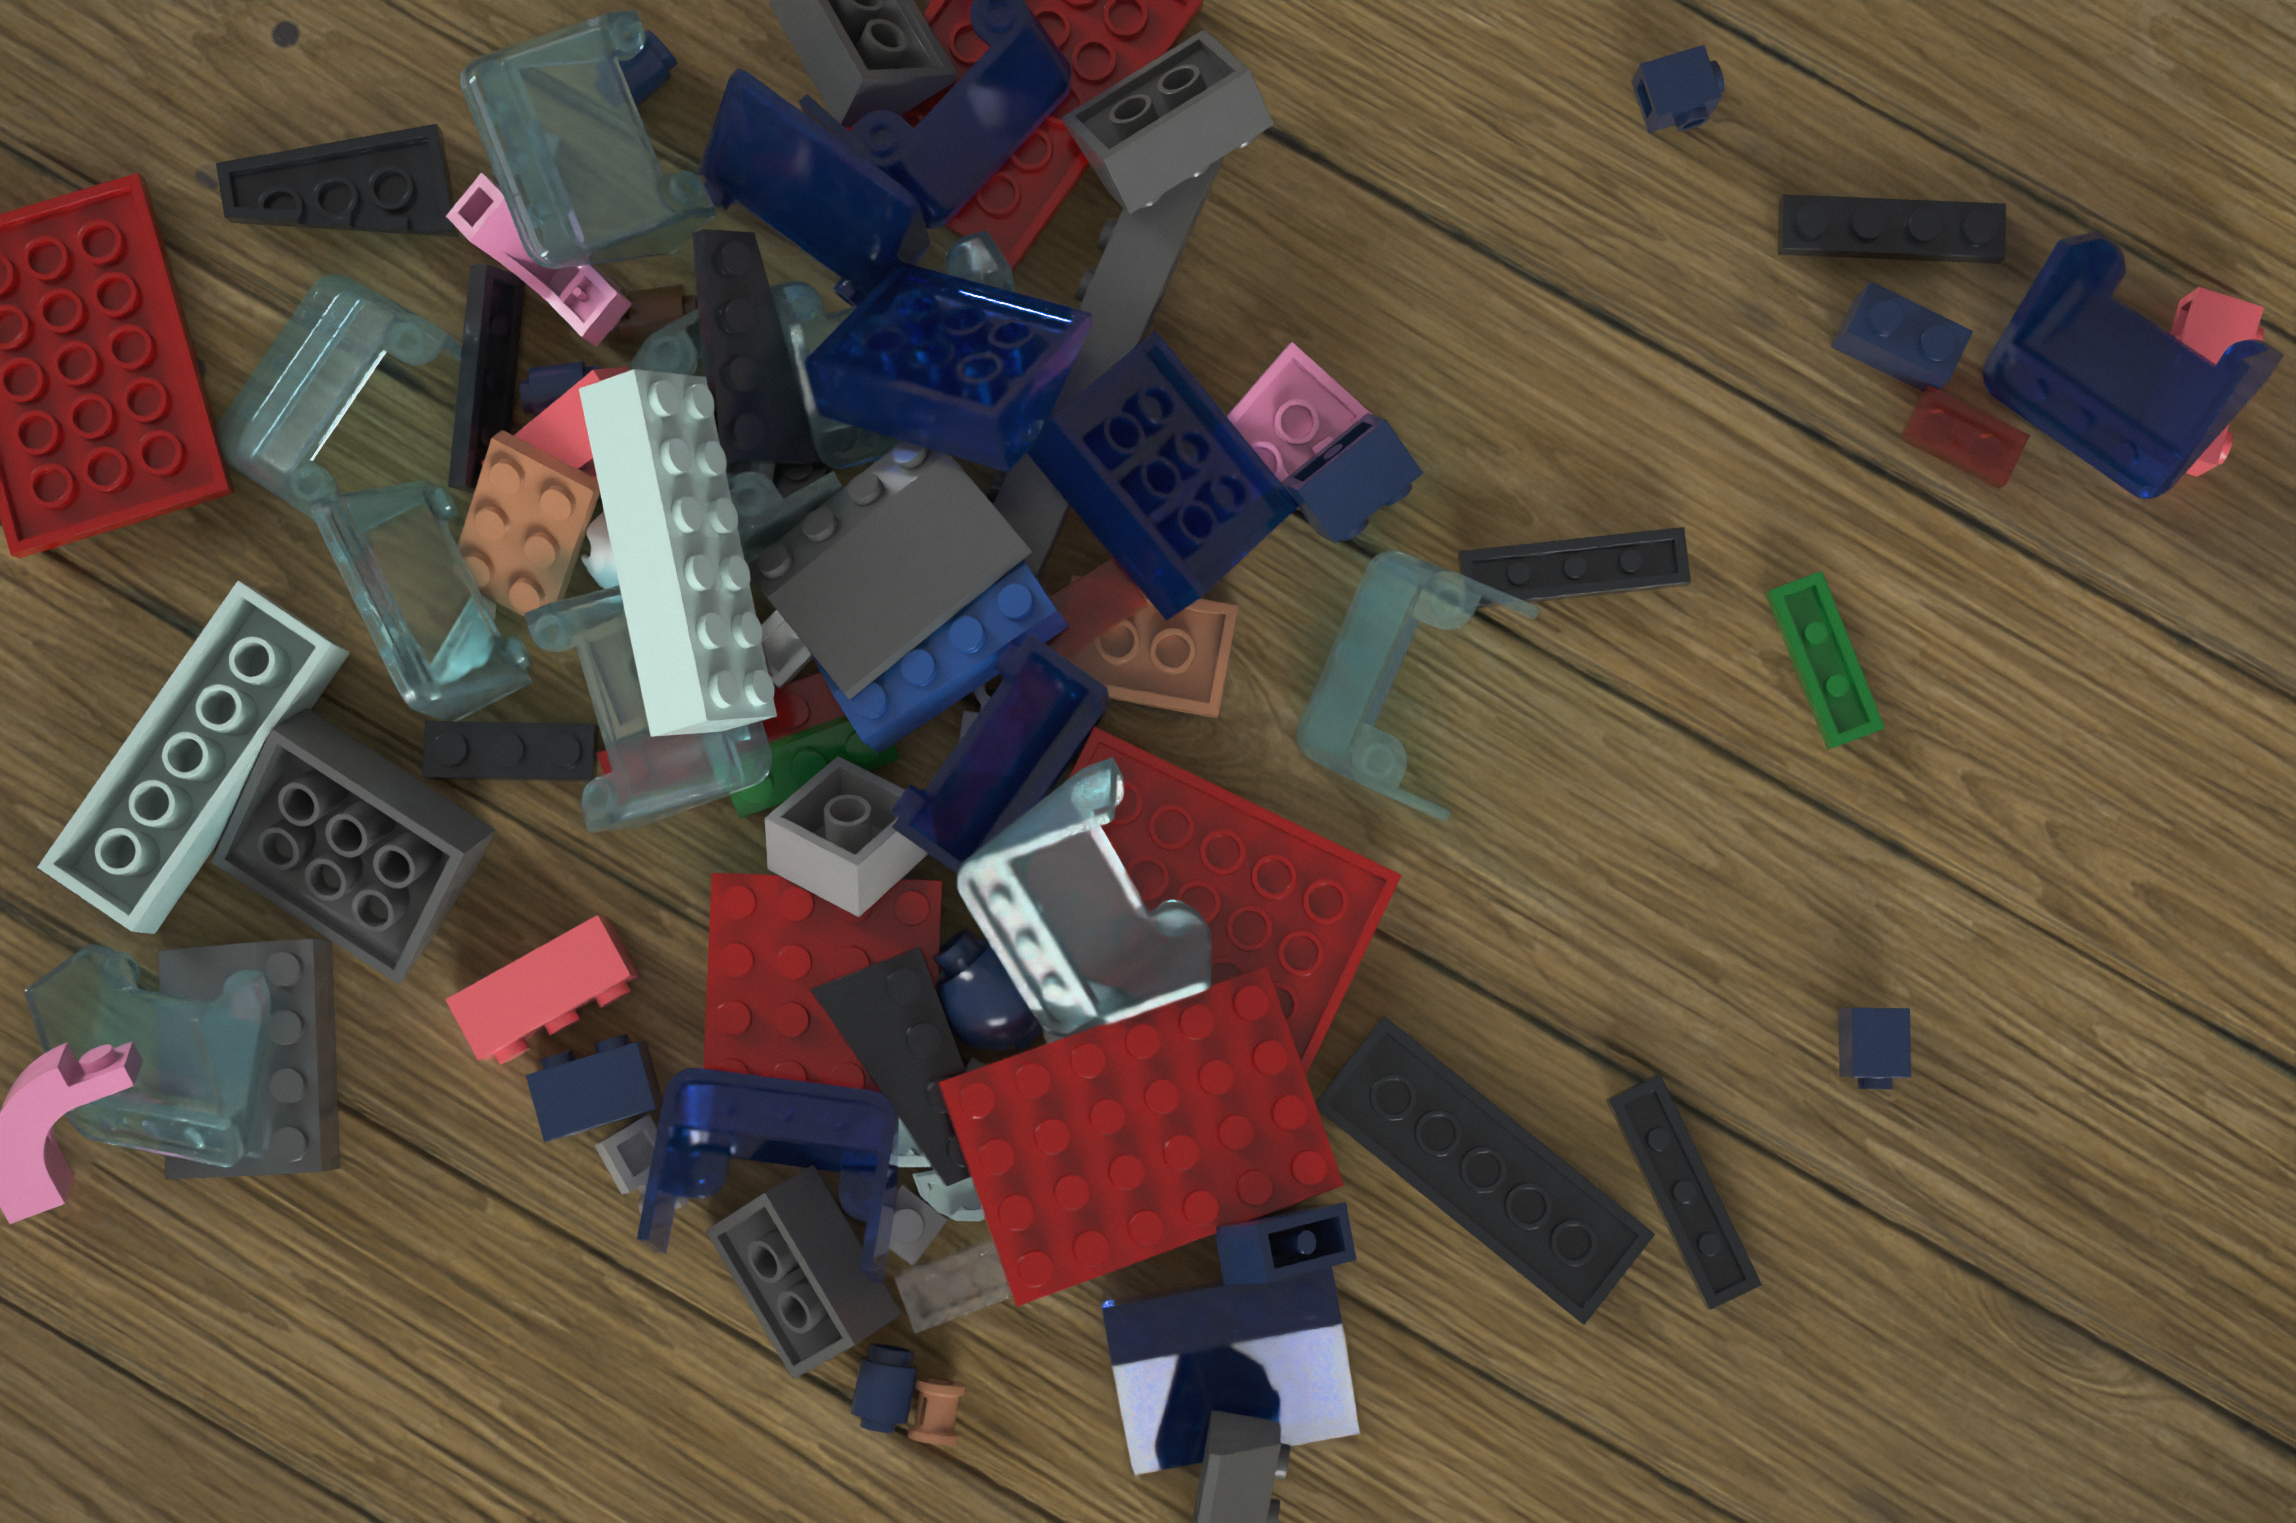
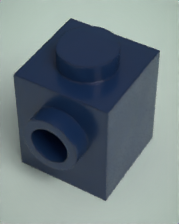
[1631,45,1724,133]
[1839,1008,1911,1089]

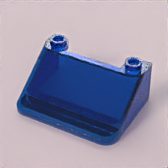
[697,68,930,313]
[1983,231,2284,499]
[891,634,1110,890]

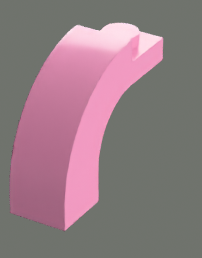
[446,173,632,347]
[0,1041,143,1224]

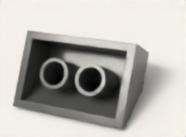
[769,0,958,128]
[1061,29,1274,214]
[706,1165,902,1379]
[1192,1410,1290,1523]

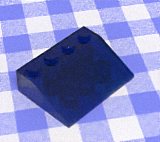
[804,262,1093,472]
[1019,330,1300,621]
[1102,1267,1360,1475]

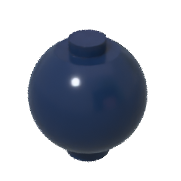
[932,928,1050,1051]

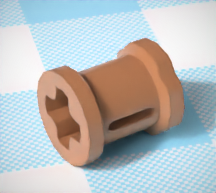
[907,1377,967,1445]

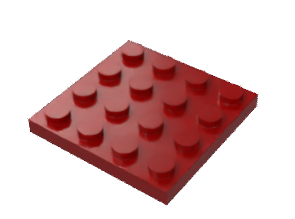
[702,873,943,1110]

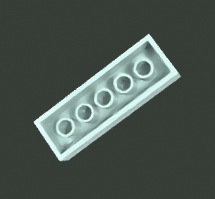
[579,369,777,737]
[37,581,350,934]

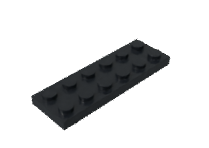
[1315,1016,1655,1325]

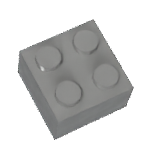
[765,756,930,917]

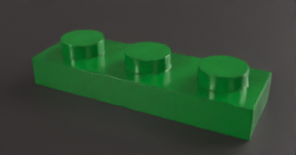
[1765,571,1885,750]
[718,715,899,819]

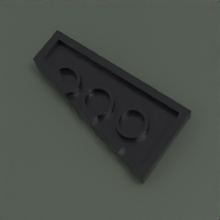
[216,124,460,237]
[693,229,819,464]
[808,947,970,1186]

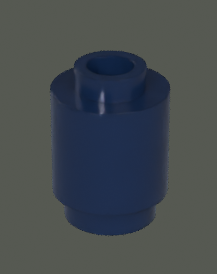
[593,29,678,112]
[520,361,600,417]
[851,1343,918,1433]

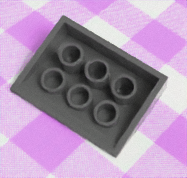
[748,424,1032,700]
[211,708,496,985]
[158,939,340,1180]

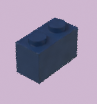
[1831,281,1973,395]
[1281,413,1423,543]
[526,1034,665,1142]
[1215,1202,1357,1286]

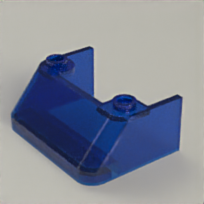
[799,0,1072,229]
[637,1068,899,1284]

